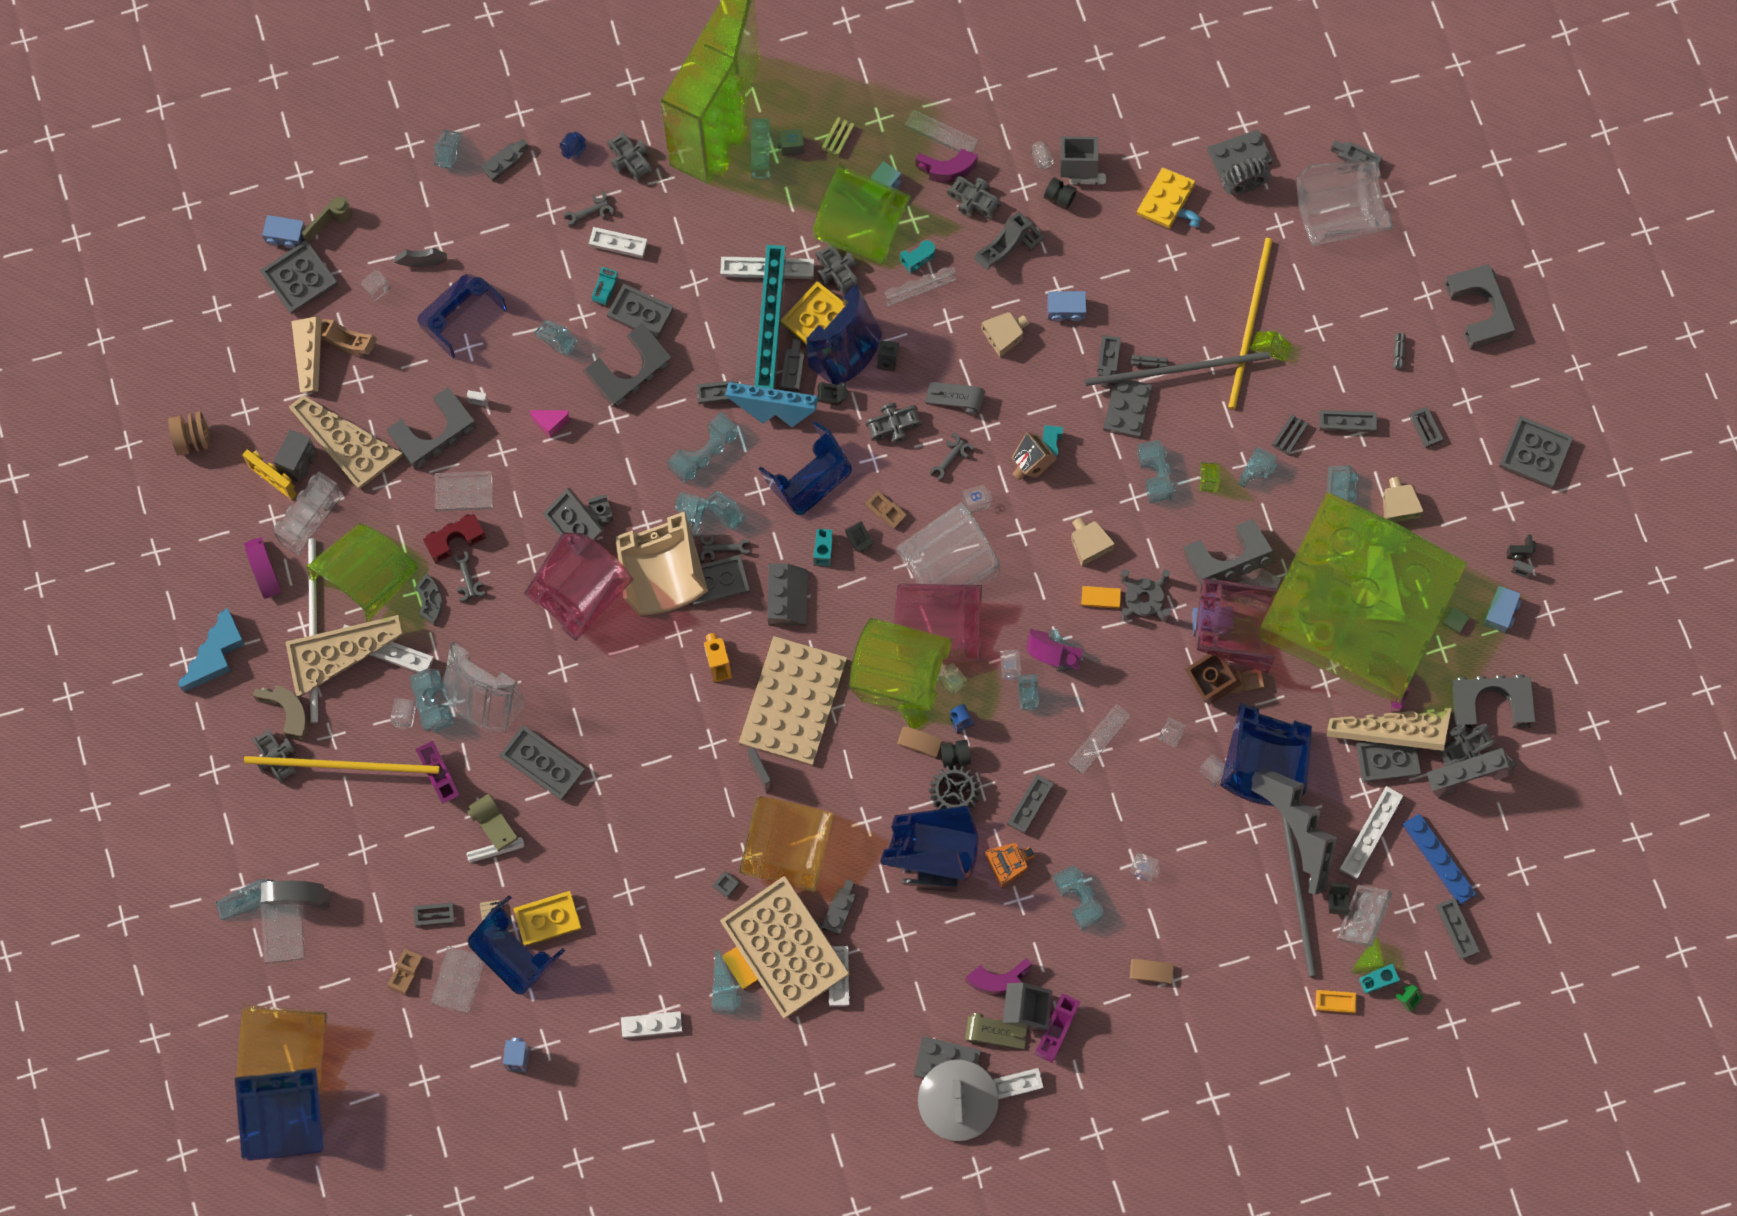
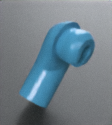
[1177,209,1202,228]

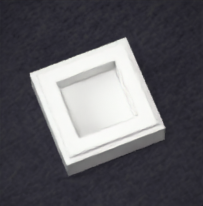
[467,390,489,406]

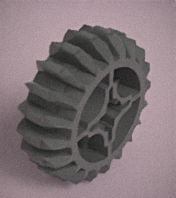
[1221,158,1271,195]
[928,765,981,818]

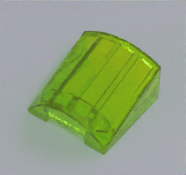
[812,164,911,264]
[306,523,418,622]
[849,618,952,711]

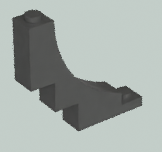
[1251,768,1336,895]

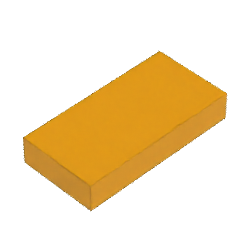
[1081,586,1121,609]
[722,947,758,990]
[1315,990,1357,1014]

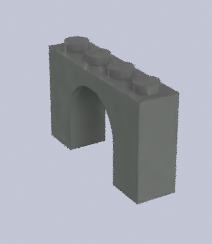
[1444,264,1516,349]
[583,322,671,406]
[386,387,476,470]
[1184,519,1274,590]
[1450,675,1535,729]
[1427,748,1514,799]

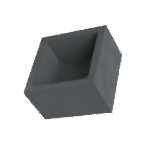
[1060,136,1098,178]
[273,429,317,483]
[1003,983,1053,1030]

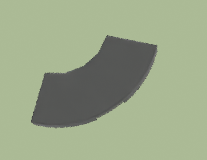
[394,248,447,267]
[415,574,442,626]

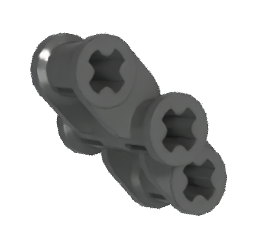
[607,131,652,182]
[947,176,1002,219]
[815,243,860,295]
[865,403,923,444]
[1436,724,1495,766]
[252,728,298,784]

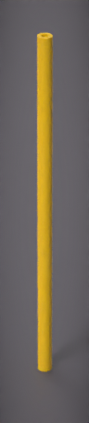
[1228,238,1273,410]
[244,756,440,774]

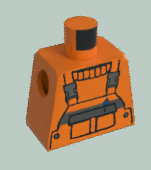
[985,843,1035,888]

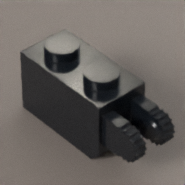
[902,865,958,892]

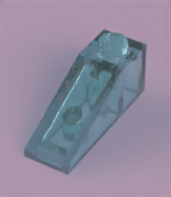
[216,879,275,920]
[712,950,741,1014]

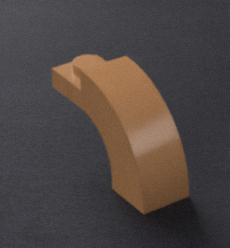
[321,319,377,357]

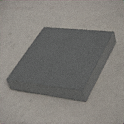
[747,747,772,793]

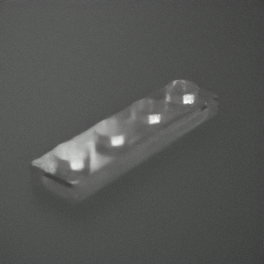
[905,109,979,153]
[884,267,956,306]
[1067,704,1131,776]

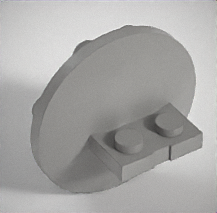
[918,1060,998,1141]

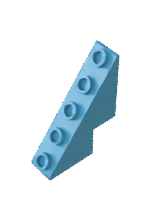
[726,382,818,427]
[178,608,245,692]

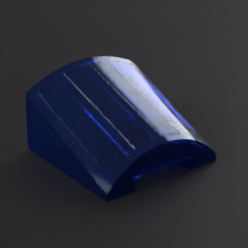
[806,284,882,385]
[1220,703,1312,807]
[880,806,978,881]
[234,1068,326,1161]

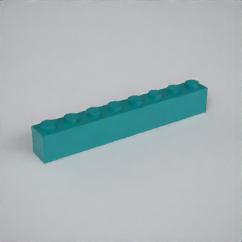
[754,245,786,389]

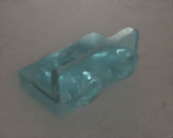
[1326,465,1358,507]

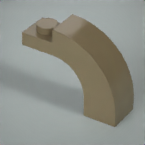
[253,685,308,741]

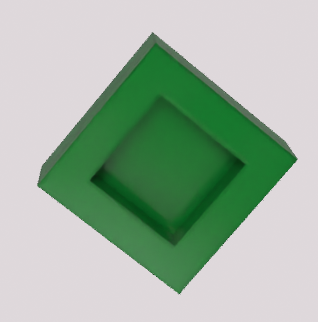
[1396,984,1423,1012]

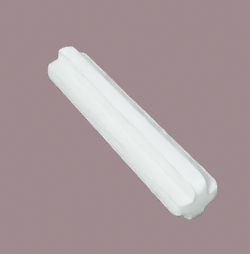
[467,837,524,863]

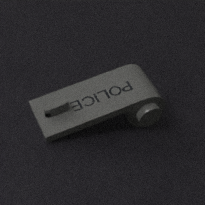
[925,382,985,416]

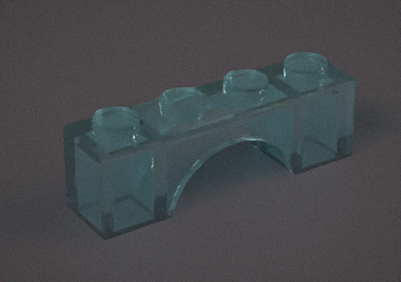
[667,412,738,483]

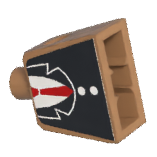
[1012,432,1057,480]

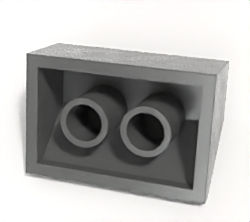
[768,563,808,626]

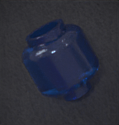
[559,131,586,159]

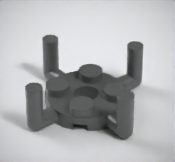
[1120,569,1170,622]

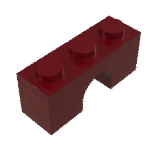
[423,514,486,564]

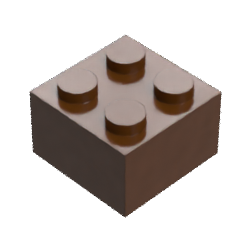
[1185,648,1242,705]

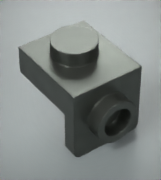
[877,340,899,371]
[817,382,848,406]
[844,521,874,552]
[1506,535,1536,561]
[1328,883,1350,915]

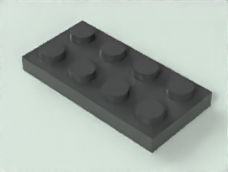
[499,725,585,801]

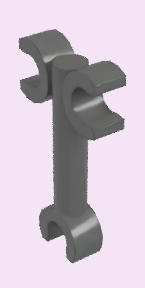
[563,191,614,227]
[930,433,974,482]
[700,534,750,562]
[454,551,486,603]

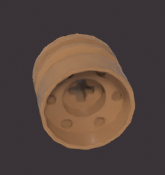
[168,411,210,456]

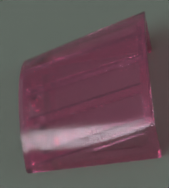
[524,532,634,641]
[1196,578,1279,673]
[894,584,982,662]

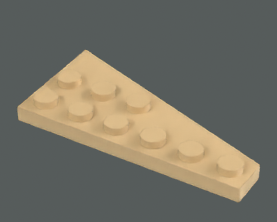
[289,395,404,490]
[285,615,403,698]
[1327,708,1451,751]

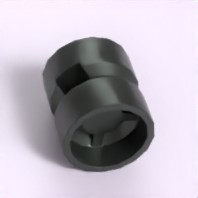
[1043,177,1077,210]
[940,739,971,768]

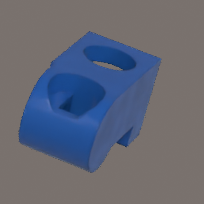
[949,704,974,733]

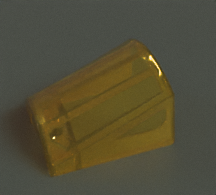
[739,796,836,892]
[236,1004,327,1093]

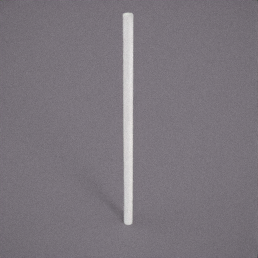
[308,538,318,724]

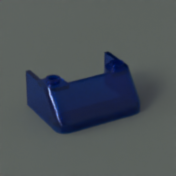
[418,274,507,358]
[758,421,852,515]
[467,895,566,995]

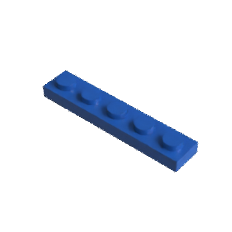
[1402,813,1476,906]

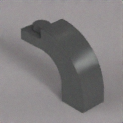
[974,212,1033,270]
[261,881,329,909]

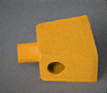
[704,633,732,683]

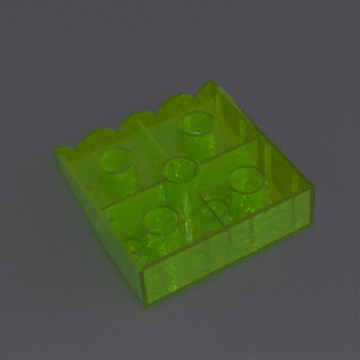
[661,0,760,185]
[1258,492,1467,704]

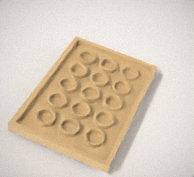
[739,636,847,766]
[720,876,850,1019]

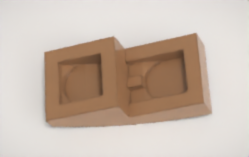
[864,490,907,529]
[1228,668,1266,694]
[897,726,942,758]
[387,949,423,996]
[1129,959,1174,985]

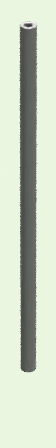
[1084,351,1270,386]
[1281,813,1316,977]

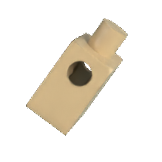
[981,312,1029,357]
[1383,477,1423,524]
[1071,517,1114,566]

